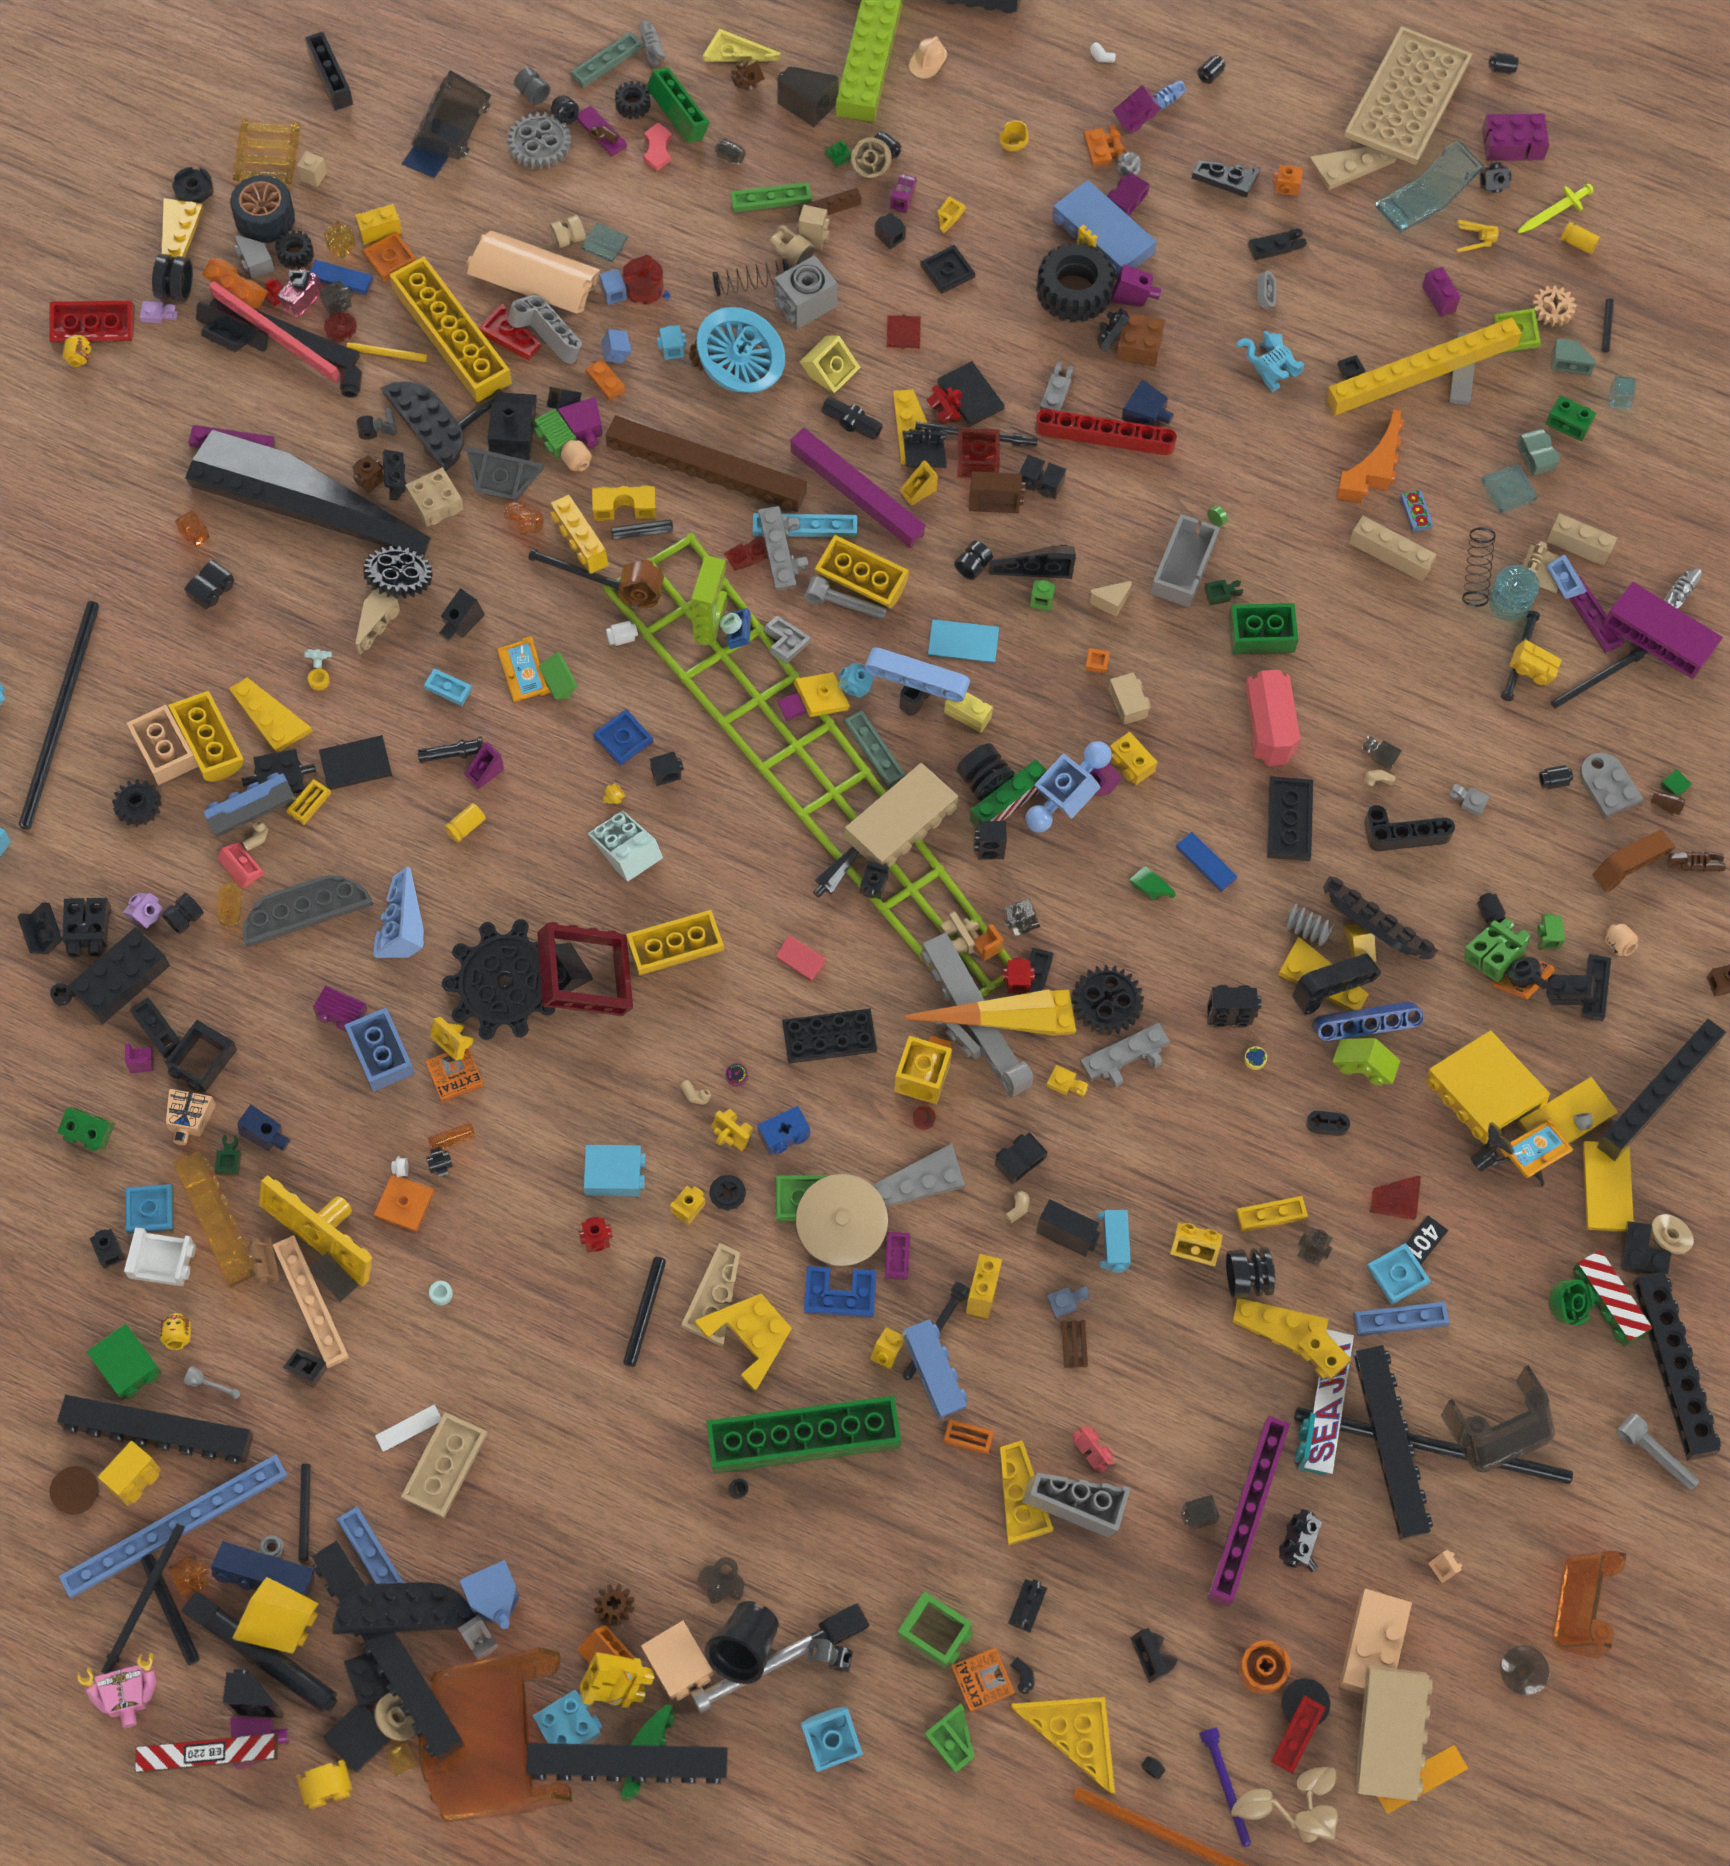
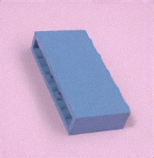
[1052,180,1157,277]

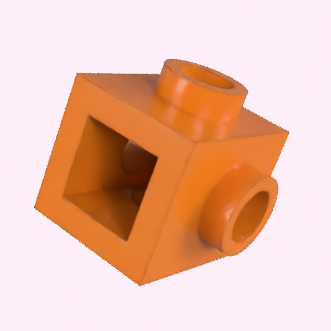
[1272,164,1303,196]

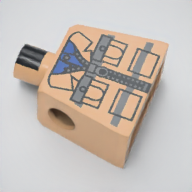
[166,1089,216,1146]

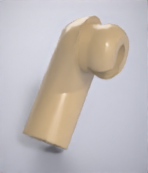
[242,820,268,851]
[679,1080,711,1105]

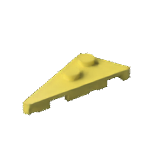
[703,29,780,62]

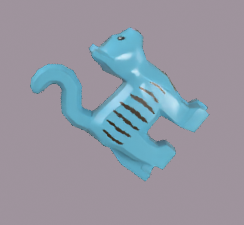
[1236,331,1304,393]

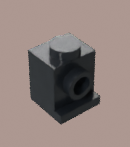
[860,861,889,899]

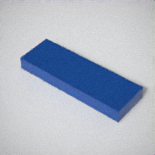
[309,260,373,295]
[1176,832,1237,892]

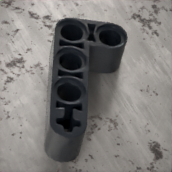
[1364,805,1455,851]
[1292,954,1381,1015]

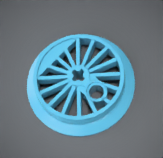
[697,307,785,393]

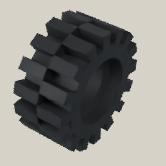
[615,81,651,119]
[275,230,314,269]

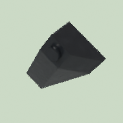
[989,544,1076,579]

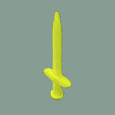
[1518,184,1593,233]

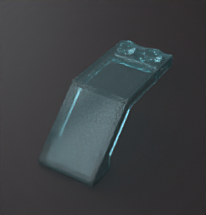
[1375,140,1484,233]

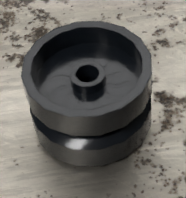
[152,253,193,302]

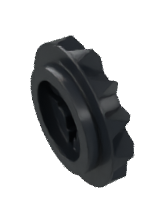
[709,1175,746,1211]

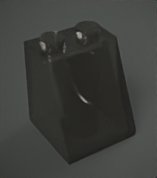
[777,66,839,127]

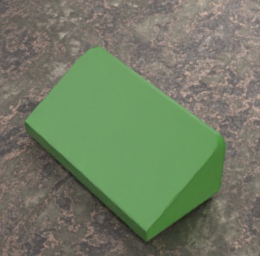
[539,652,577,700]

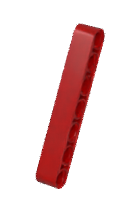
[1035,409,1177,455]

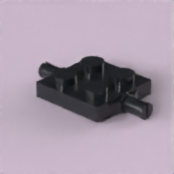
[241,749,317,793]

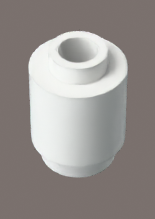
[605,621,638,646]

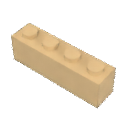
[1349,516,1437,582]

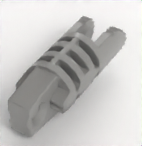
[639,20,665,68]
[1664,568,1702,609]

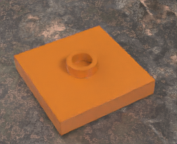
[374,1174,435,1233]

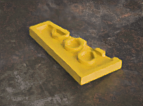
[1278,937,1369,1011]
[1232,1299,1328,1355]

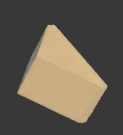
[1089,581,1132,617]

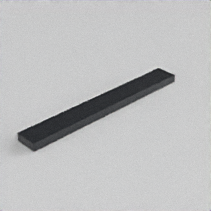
[209,298,360,369]

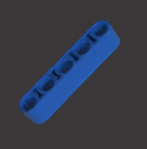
[1312,1002,1424,1041]

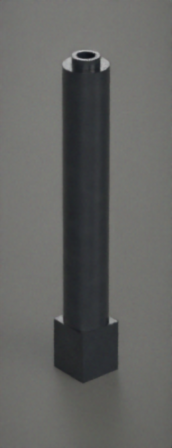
[181,1590,338,1713]

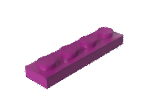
[188,425,275,448]

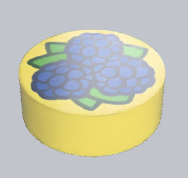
[1244,1046,1267,1070]

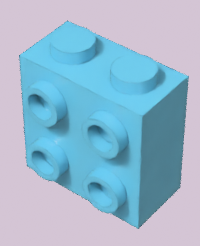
[533,1689,602,1744]

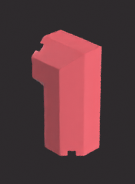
[1245,670,1301,767]

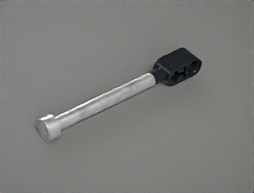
[690,1603,870,1714]

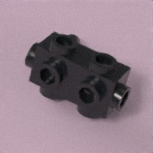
[1279,1509,1322,1572]

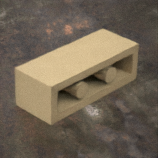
[1547,513,1617,566]

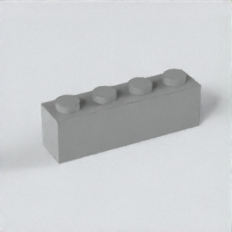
[920,933,985,1025]

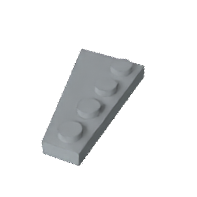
[872,1143,965,1207]

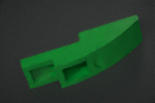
[620,1704,676,1802]

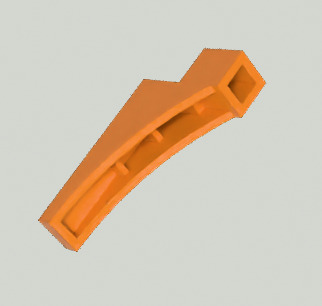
[1336,409,1404,503]

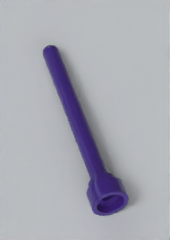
[1199,1727,1251,1847]

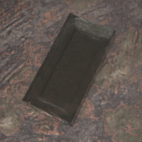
[309,1252,358,1302]

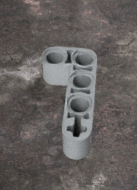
[507,295,582,363]
[967,1025,1033,1097]

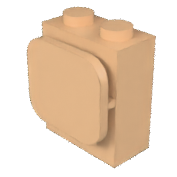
[641,1621,713,1701]

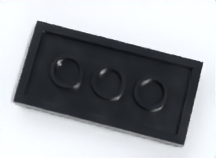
[1267,776,1313,861]

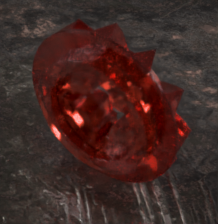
[324,312,357,342]

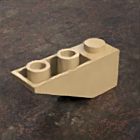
[355,589,400,655]

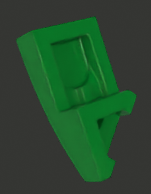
[1130,866,1176,900]

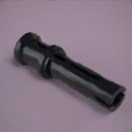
[418,736,483,763]

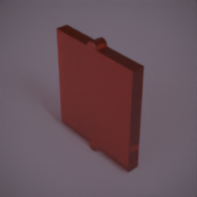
[886,314,921,349]

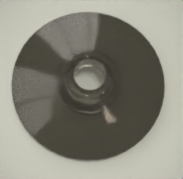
[1500,1646,1549,1695]

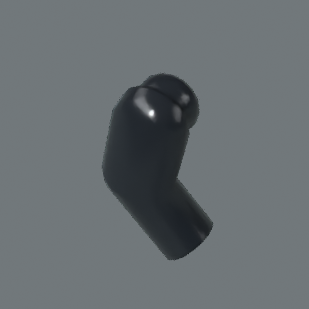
[1010,1657,1035,1694]

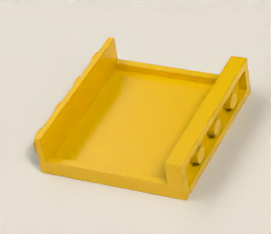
[1426,1030,1550,1145]

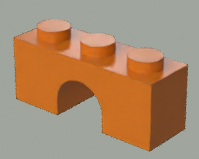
[202,257,268,309]

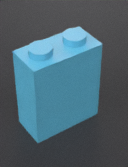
[584,1145,646,1196]

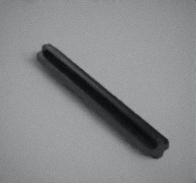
[623,1257,666,1367]
[141,1554,200,1666]

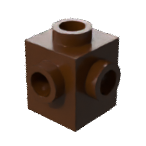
[731,60,765,91]
[352,455,384,493]

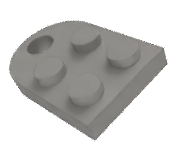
[1580,753,1643,819]

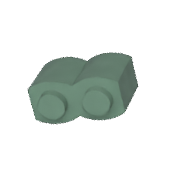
[1517,428,1560,476]

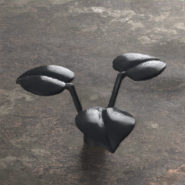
[1470,1122,1545,1186]

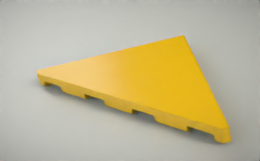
[1011,1697,1115,1794]

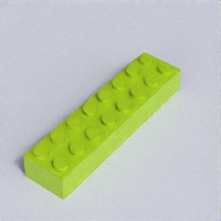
[836,0,904,122]

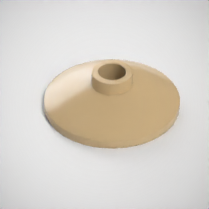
[1651,1214,1694,1254]
[375,1693,416,1741]

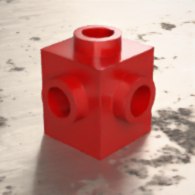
[578,1217,613,1253]

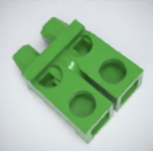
[1464,918,1531,983]

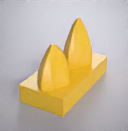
[430,1017,473,1061]

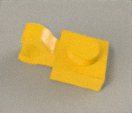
[1046,1065,1088,1097]

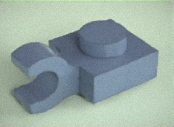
[1047,1286,1090,1319]

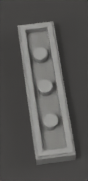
[1449,332,1475,406]

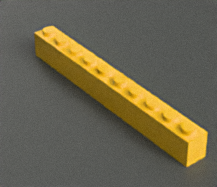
[1326,318,1521,416]

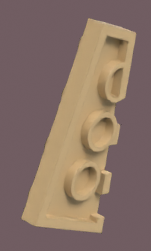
[1309,146,1397,190]
[680,1243,740,1346]

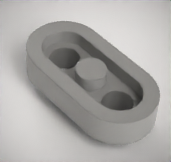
[1257,271,1276,309]

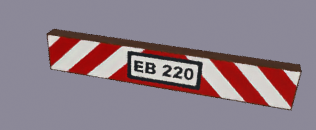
[135,1733,278,1773]

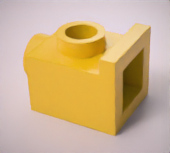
[670,1186,705,1225]

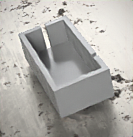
[1151,514,1220,608]

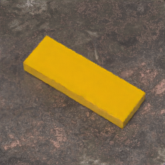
[1235,1196,1308,1233]

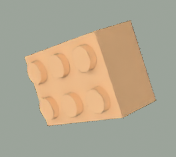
[126,705,198,786]

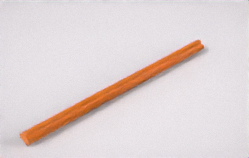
[1072,1787,1249,1866]

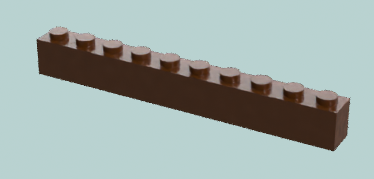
[605,415,807,512]

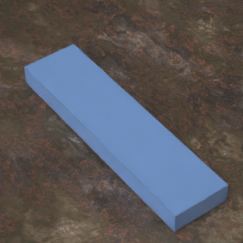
[1353,1302,1450,1337]
[337,1506,404,1584]

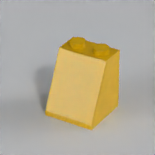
[233,1577,319,1653]

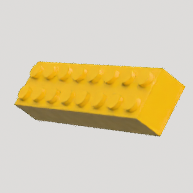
[389,256,512,403]

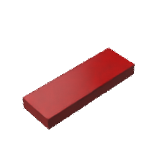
[1271,1695,1326,1774]

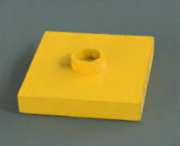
[794,672,850,717]

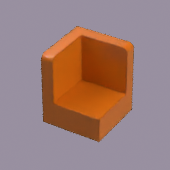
[973,924,1004,961]

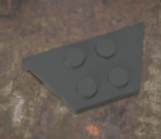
[466,446,545,502]

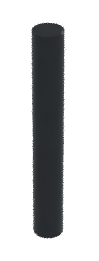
[1602,298,1614,353]

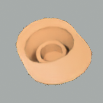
[909,36,947,79]

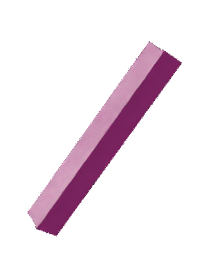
[790,428,926,548]

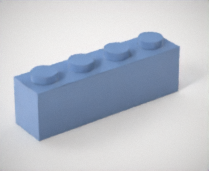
[901,1319,968,1420]

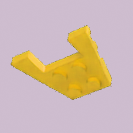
[694,1293,792,1392]

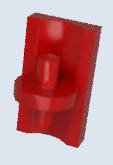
[927,385,962,424]

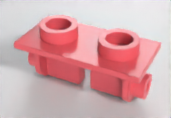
[1072,1426,1116,1474]

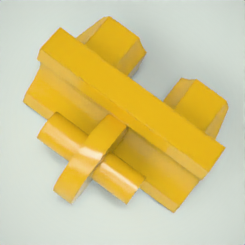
[711,1109,754,1152]

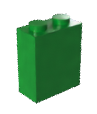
[86,1324,162,1401]

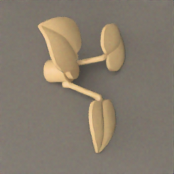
[1231,1767,1338,1842]

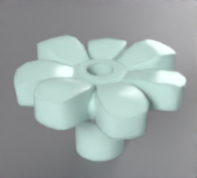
[304,649,332,668]

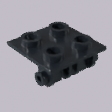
[902,429,947,468]

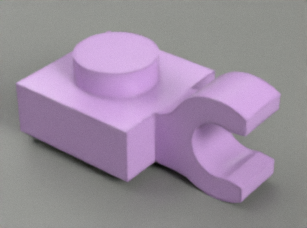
[140,301,178,324]

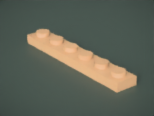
[273,1235,349,1368]

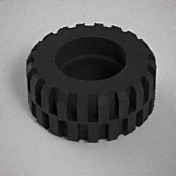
[1036,243,1115,322]

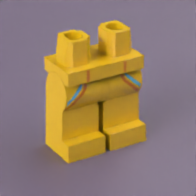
[579,1652,654,1708]

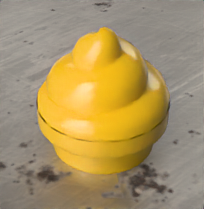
[603,783,626,804]

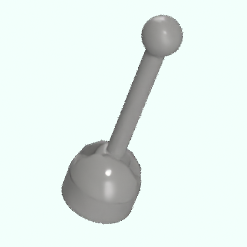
[184,1366,240,1399]

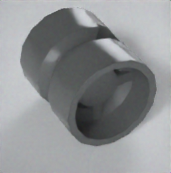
[514,67,551,105]

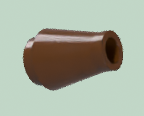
[1651,791,1686,815]

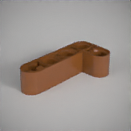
[1593,830,1676,892]

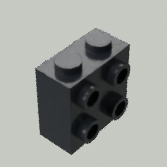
[1207,985,1261,1028]

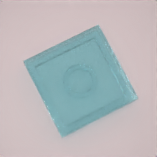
[1481,464,1538,513]

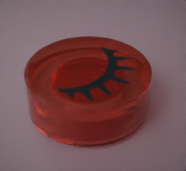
[913,1106,936,1130]

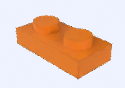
[585,359,626,400]

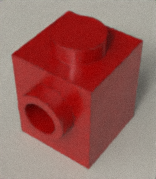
[1003,958,1035,993]

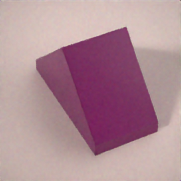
[464,741,504,788]

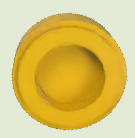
[307,668,330,691]

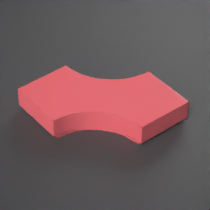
[643,122,672,171]

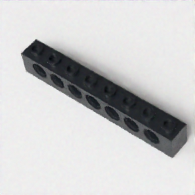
[1633,1272,1721,1461]

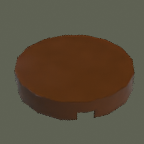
[50,1466,99,1515]

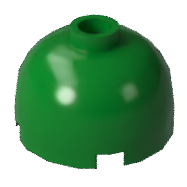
[1548,1278,1595,1326]

